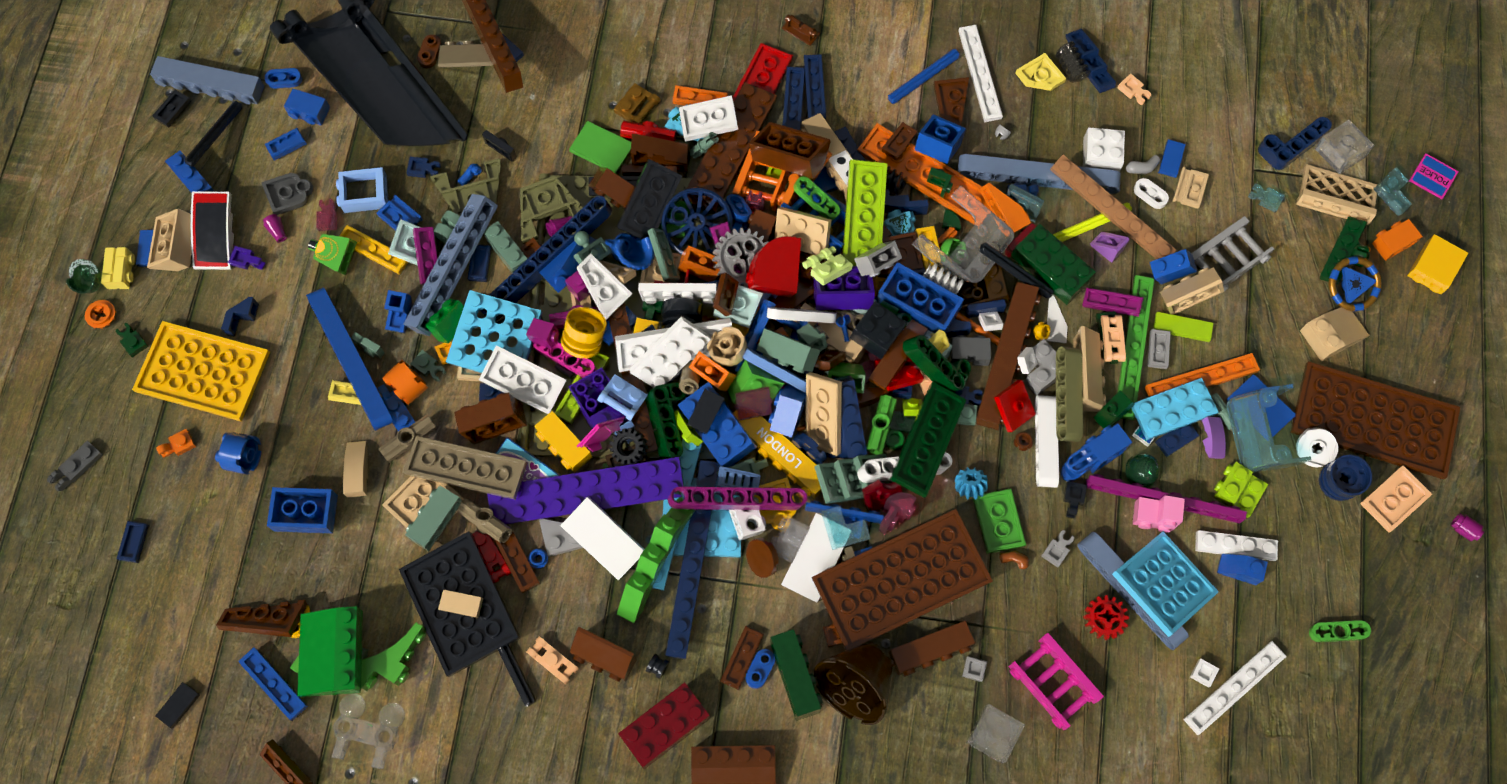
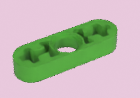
[793,176,840,220]
[1309,620,1371,642]

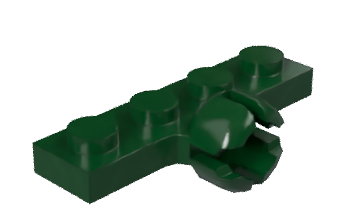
[1320,216,1371,285]

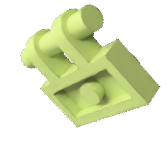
[802,246,853,286]

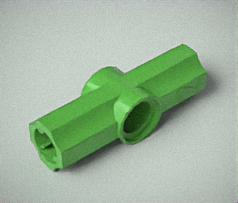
[866,395,897,455]

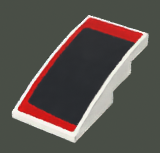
[191,192,234,270]

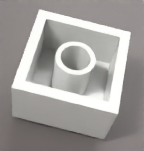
[1083,127,1125,172]

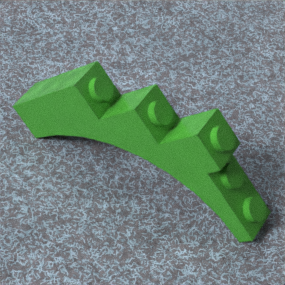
[617,497,696,623]
[290,622,426,696]

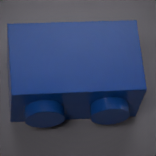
[284,89,330,126]
[1150,249,1197,284]

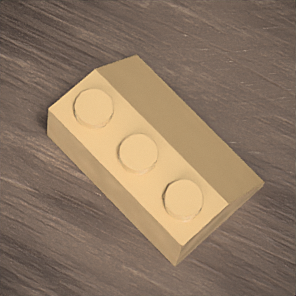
[147,208,192,271]
[1160,267,1224,315]

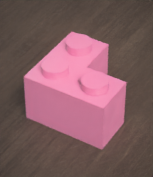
[1133,495,1185,533]

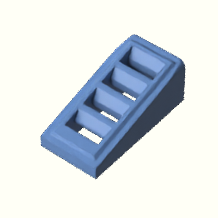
[716,466,761,488]

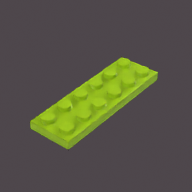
[843,160,887,275]

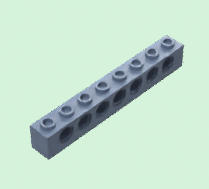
[403,194,498,336]

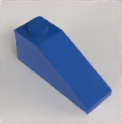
[539,240,584,293]

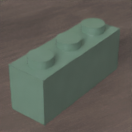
[484,221,527,273]
[756,328,820,373]
[405,485,462,551]

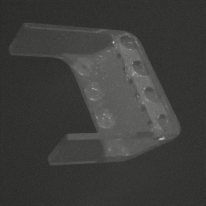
[912,186,1014,283]

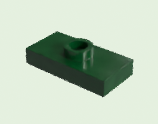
[1093,390,1135,429]

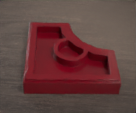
[862,479,903,513]

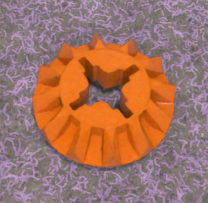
[85,300,117,329]

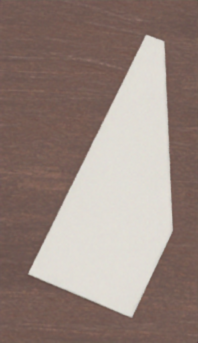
[1046,294,1068,343]

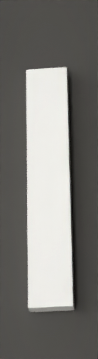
[959,25,1003,122]
[1183,641,1287,735]

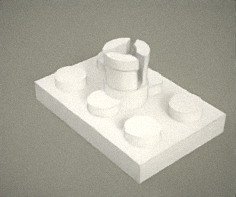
[679,95,739,142]

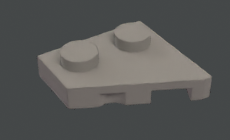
[539,519,583,557]

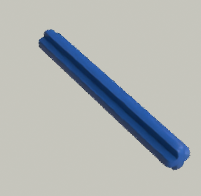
[888,49,960,104]

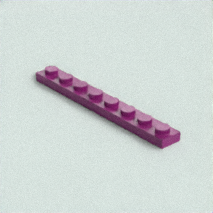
[1085,474,1247,524]

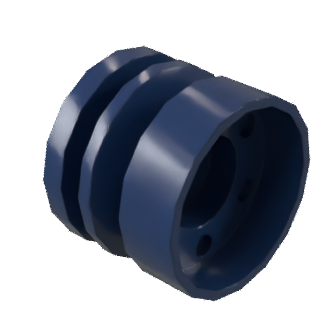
[1318,454,1372,501]

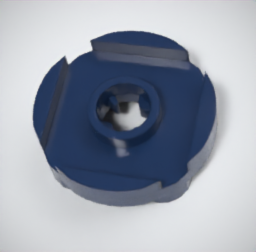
[792,432,827,465]

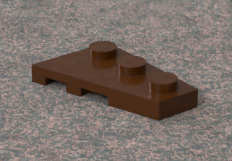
[933,77,969,126]

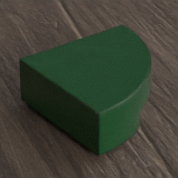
[942,209,961,231]

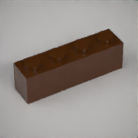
[889,620,975,677]

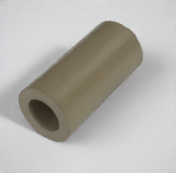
[679,360,700,394]

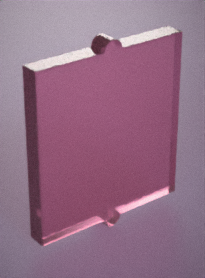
[735,387,773,421]

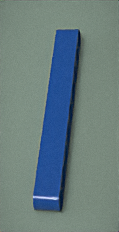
[306,287,393,431]

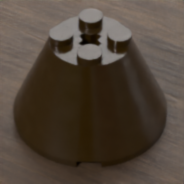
[814,642,894,725]

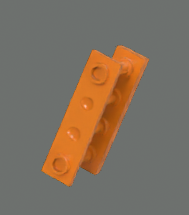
[732,131,791,211]

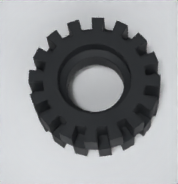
[609,428,648,465]

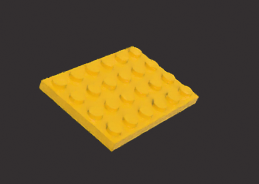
[132,321,270,422]

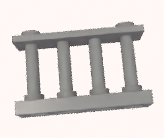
[1191,216,1274,294]

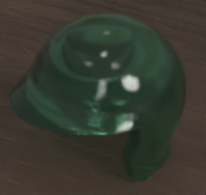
[66,259,102,294]
[1125,453,1161,488]

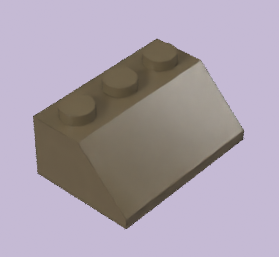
[438,41,493,68]

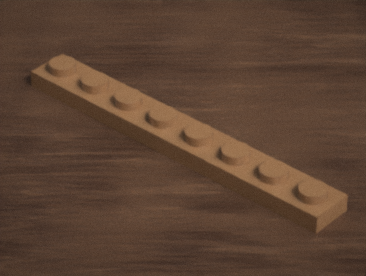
[1050,155,1176,260]

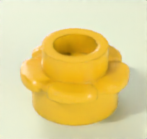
[1033,322,1051,340]

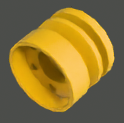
[561,307,607,358]

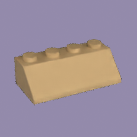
[1073,326,1106,412]

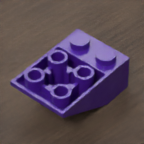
[568,367,632,433]

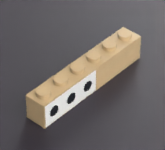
[800,113,853,199]

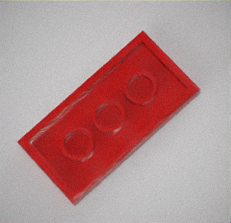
[733,43,793,102]

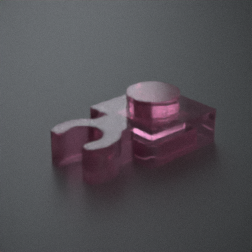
[746,190,765,213]
[316,199,337,231]

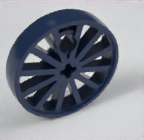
[662,188,733,255]

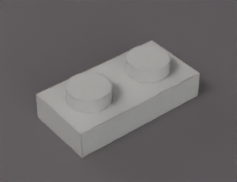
[1147,329,1171,369]

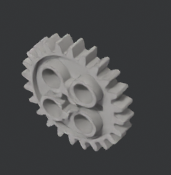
[712,228,768,288]

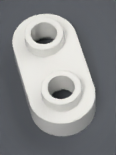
[1134,178,1169,209]

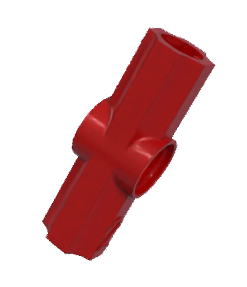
[620,120,676,142]

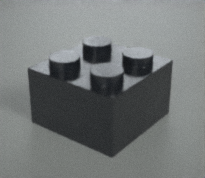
[850,301,907,359]

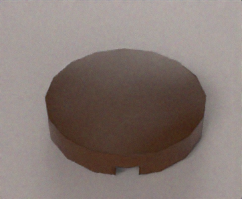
[746,538,779,578]

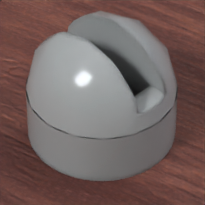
[995,124,1011,140]

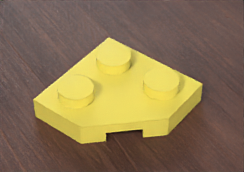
[1015,53,1066,91]

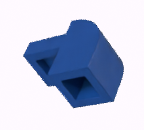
[384,290,412,333]

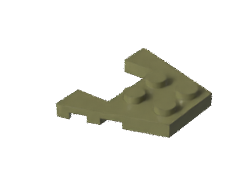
[430,158,501,216]
[520,176,590,244]

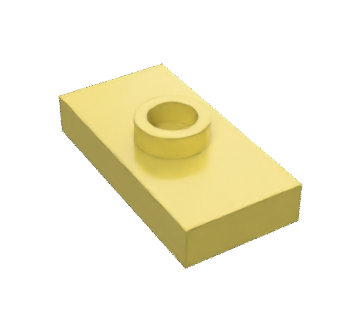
[328,380,361,405]

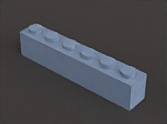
[150,56,264,105]

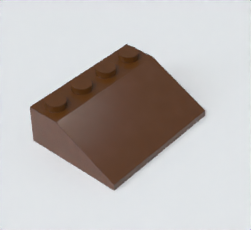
[691,745,776,784]

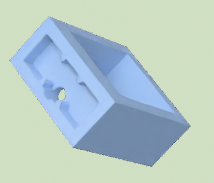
[336,167,388,213]

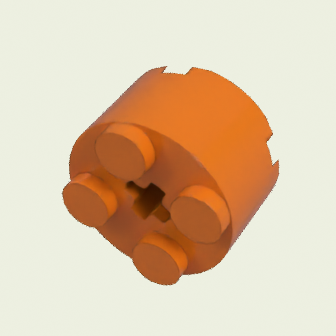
[382,359,429,405]

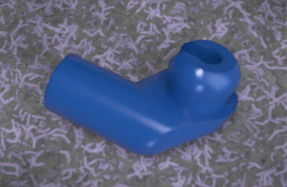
[457,163,482,186]

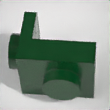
[927,168,953,198]

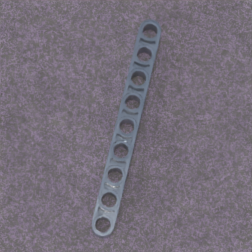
[958,154,1121,194]

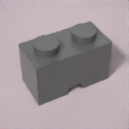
[950,335,991,366]

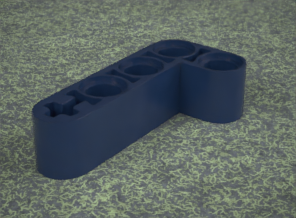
[1258,117,1332,170]

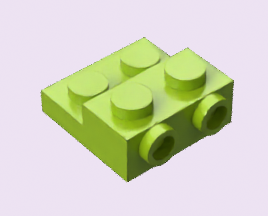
[1213,462,1268,518]

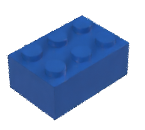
[267,487,338,534]

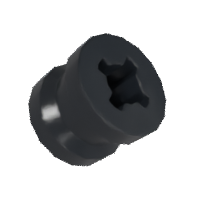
[645,653,670,679]

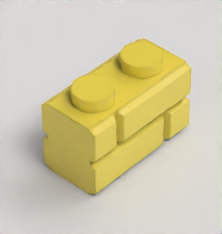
[101,247,136,289]

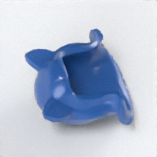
[605,233,654,270]

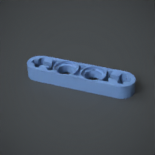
[743,348,806,393]

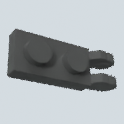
[47,440,103,492]

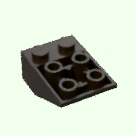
[950,262,1011,310]

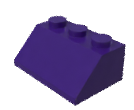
[814,266,875,310]

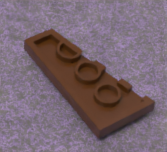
[216,600,308,637]

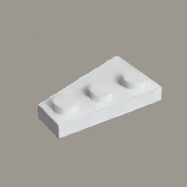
[577,254,632,320]

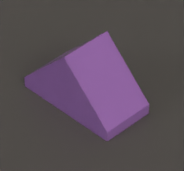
[1090,232,1129,263]

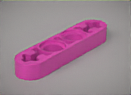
[533,342,597,378]

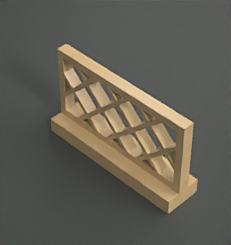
[1296,164,1378,225]

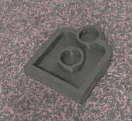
[261,173,313,215]

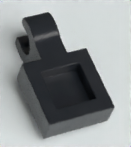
[1063,481,1087,519]

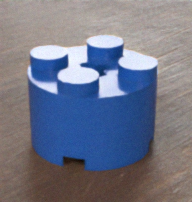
[215,432,261,475]

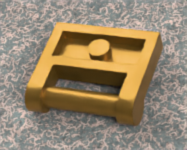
[614,83,661,124]

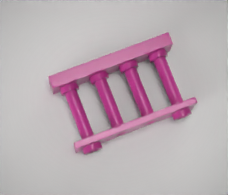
[1008,633,1104,730]

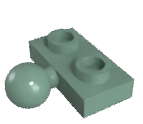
[574,231,611,264]

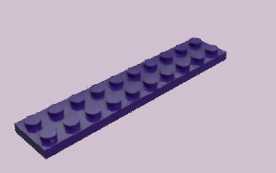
[487,457,684,524]

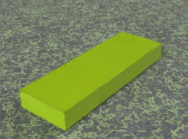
[1153,312,1213,342]

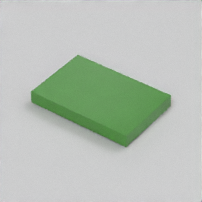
[569,121,631,174]
[973,489,1026,554]

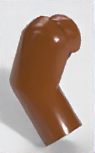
[999,551,1029,569]

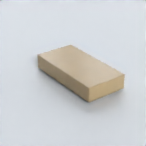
[438,590,483,618]

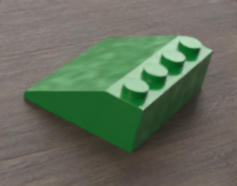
[297,606,363,697]

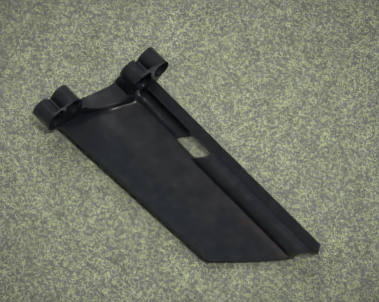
[269,0,468,146]

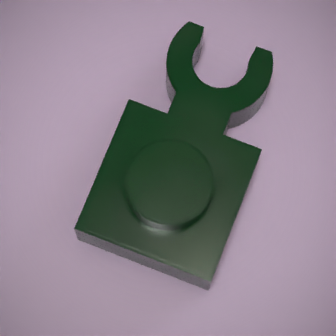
[116,323,149,358]

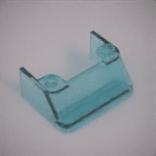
[1227,384,1312,472]

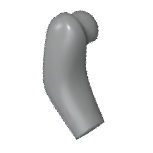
[1126,155,1161,174]

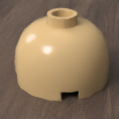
[707,327,748,367]

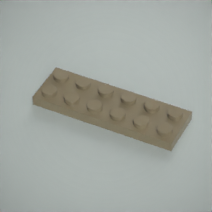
[403,436,527,500]

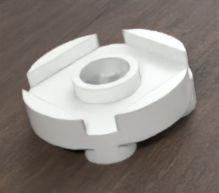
[1296,428,1338,467]

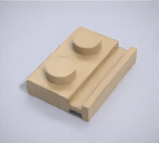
[1173,167,1209,209]

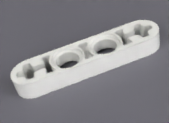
[767,307,837,323]

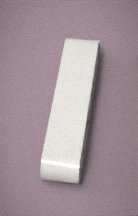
[1035,395,1059,488]
[857,452,952,483]

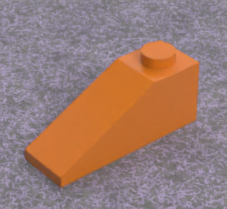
[979,183,1031,237]

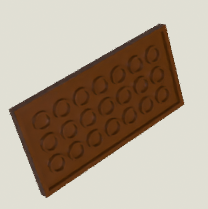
[1290,361,1460,480]
[811,509,993,651]

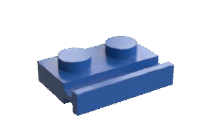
[376,195,423,231]

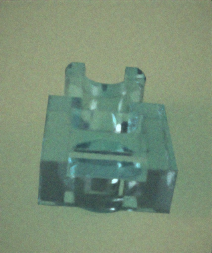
[1248,184,1285,212]

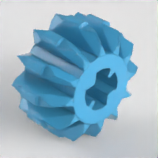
[955,467,988,500]

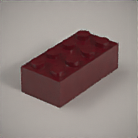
[618,682,710,769]

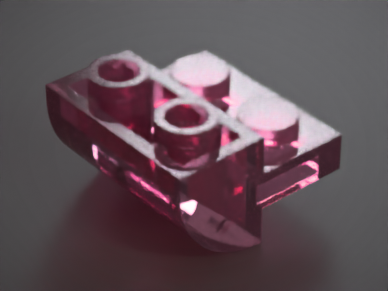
[878,492,917,535]

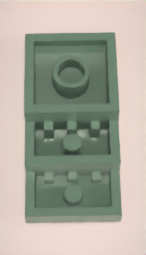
[814,454,893,504]

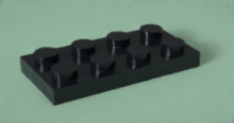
[616,159,682,239]

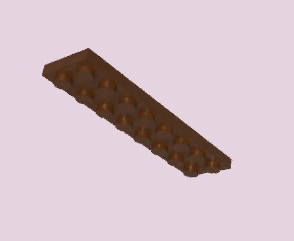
[682,83,777,214]

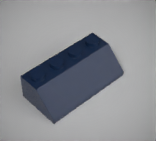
[825,375,867,459]

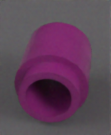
[1450,513,1484,541]

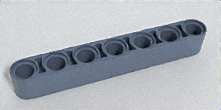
[1077,532,1189,650]

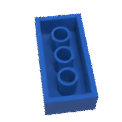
[877,262,964,333]
[678,382,757,467]

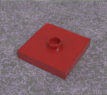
[994,380,1036,432]

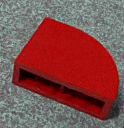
[746,236,801,297]

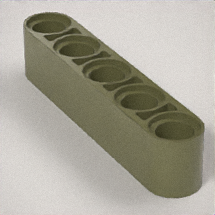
[1056,346,1083,442]

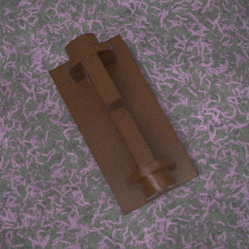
[782,14,820,46]

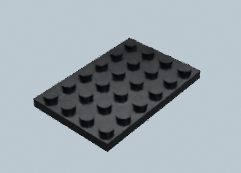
[399,531,520,677]

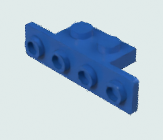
[805,501,885,540]

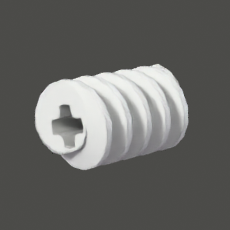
[922,263,964,294]

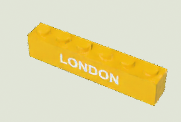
[734,405,822,499]

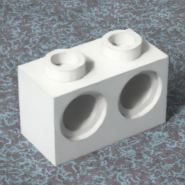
[729,495,766,541]

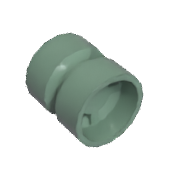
[433,210,460,244]

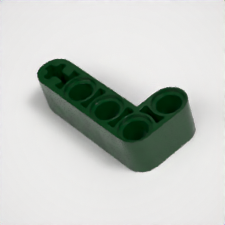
[903,335,971,392]
[645,383,686,460]

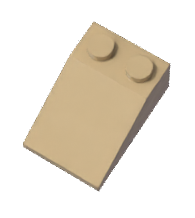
[1300,307,1370,362]

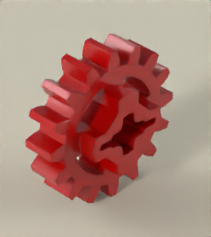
[1083,595,1129,640]

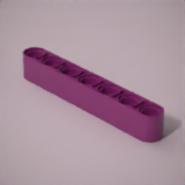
[668,487,807,510]

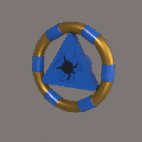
[1329,256,1381,311]

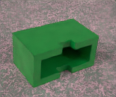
[425,299,464,344]

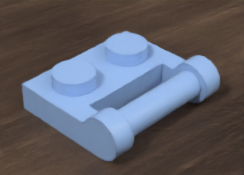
[597,374,648,421]

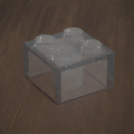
[1315,120,1374,174]
[966,704,1025,764]

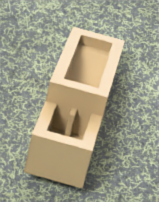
[343,441,368,498]

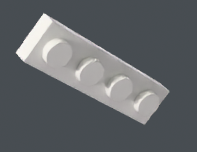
[1195,530,1278,561]

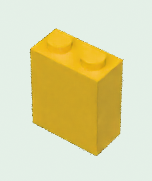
[1407,234,1468,294]

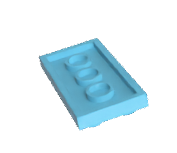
[1131,378,1219,440]

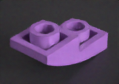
[1202,416,1226,459]

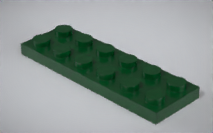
[890,382,966,498]

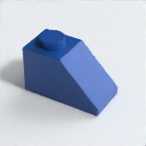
[1217,554,1268,585]

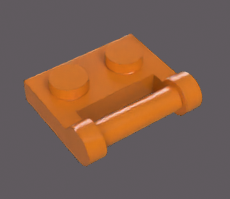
[779,174,799,207]

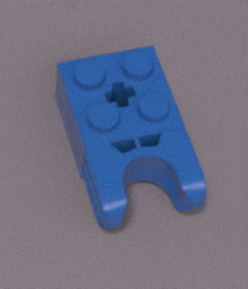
[1060,424,1132,482]

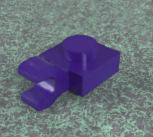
[228,246,266,270]

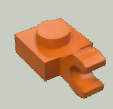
[156,429,196,458]

